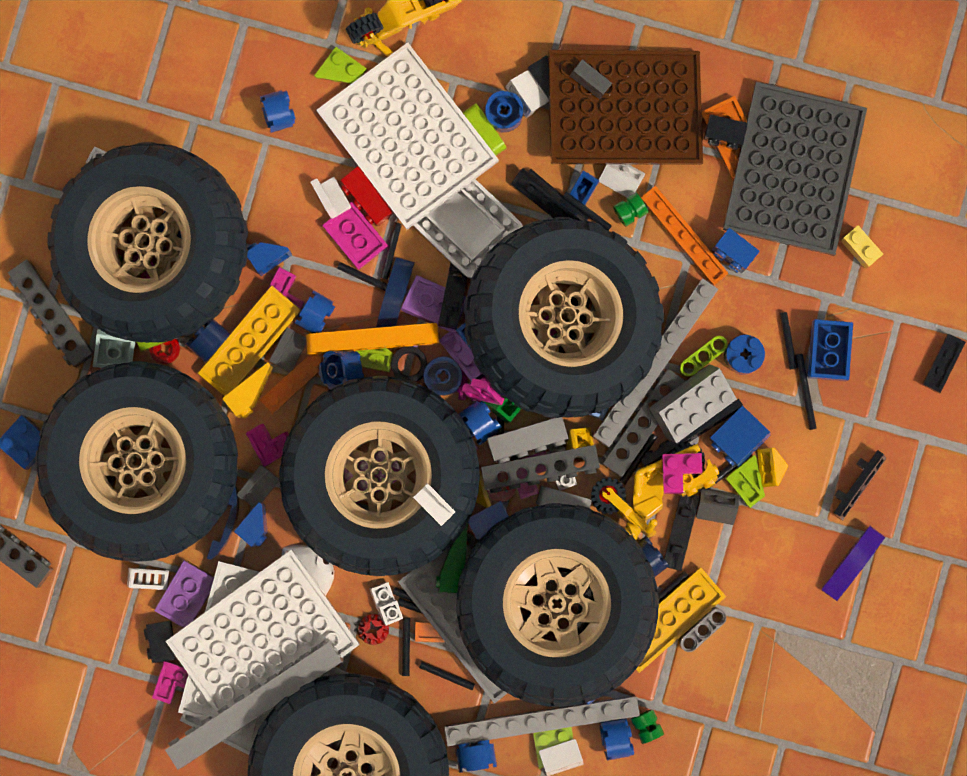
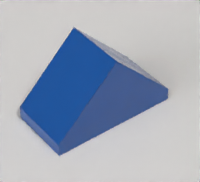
[570,170,600,205]

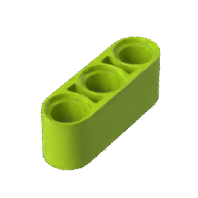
[462,103,507,156]
[679,336,728,378]

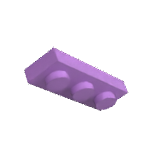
[439,331,484,382]

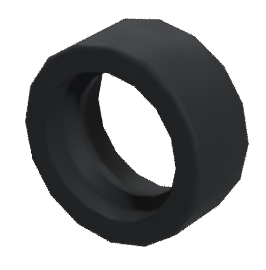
[391,346,427,382]

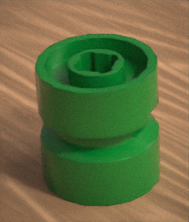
[613,192,649,227]
[631,709,664,744]

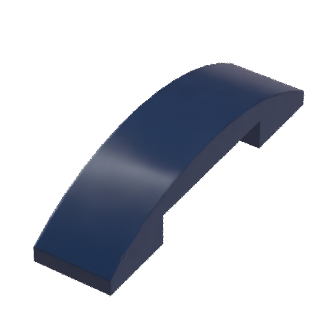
[376,257,415,328]
[207,486,239,560]

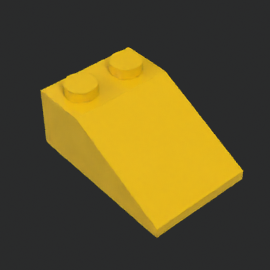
[222,362,273,418]

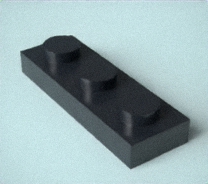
[922,333,966,394]

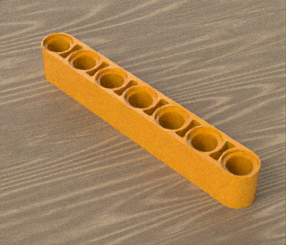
[306,323,439,355]

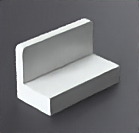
[506,70,549,118]
[599,164,645,197]
[311,177,351,219]
[413,483,455,526]
[539,739,584,776]

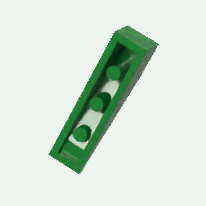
[435,524,468,593]

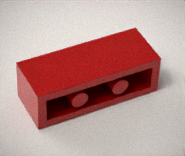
[340,166,394,227]

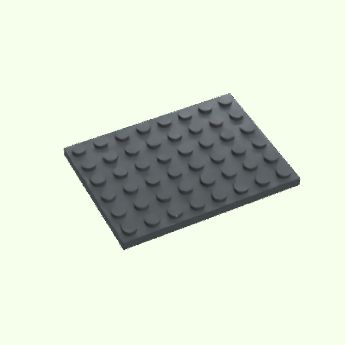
[723,82,867,256]

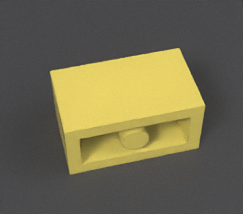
[840,226,883,269]

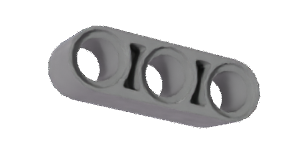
[536,486,592,508]
[679,608,727,652]

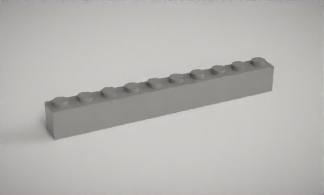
[593,278,718,448]
[165,640,344,770]
[445,695,640,746]

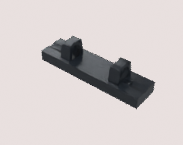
[438,262,467,330]
[833,450,886,521]
[664,495,700,571]

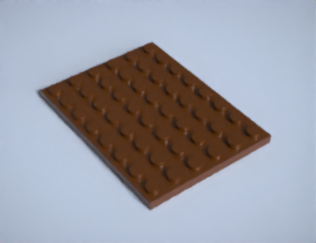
[548,50,703,165]

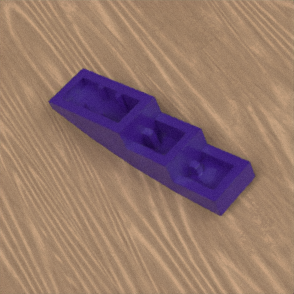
[821,526,885,601]

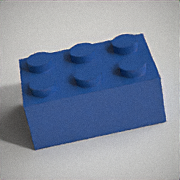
[808,319,853,382]

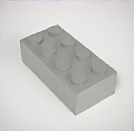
[649,364,737,443]
[487,417,568,464]

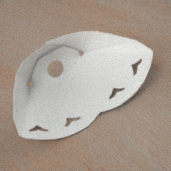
[282,545,335,596]

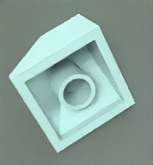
[93,329,135,368]

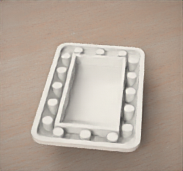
[413,179,523,278]

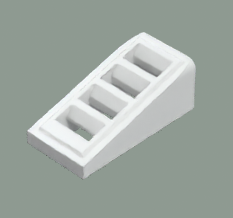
[127,568,169,590]

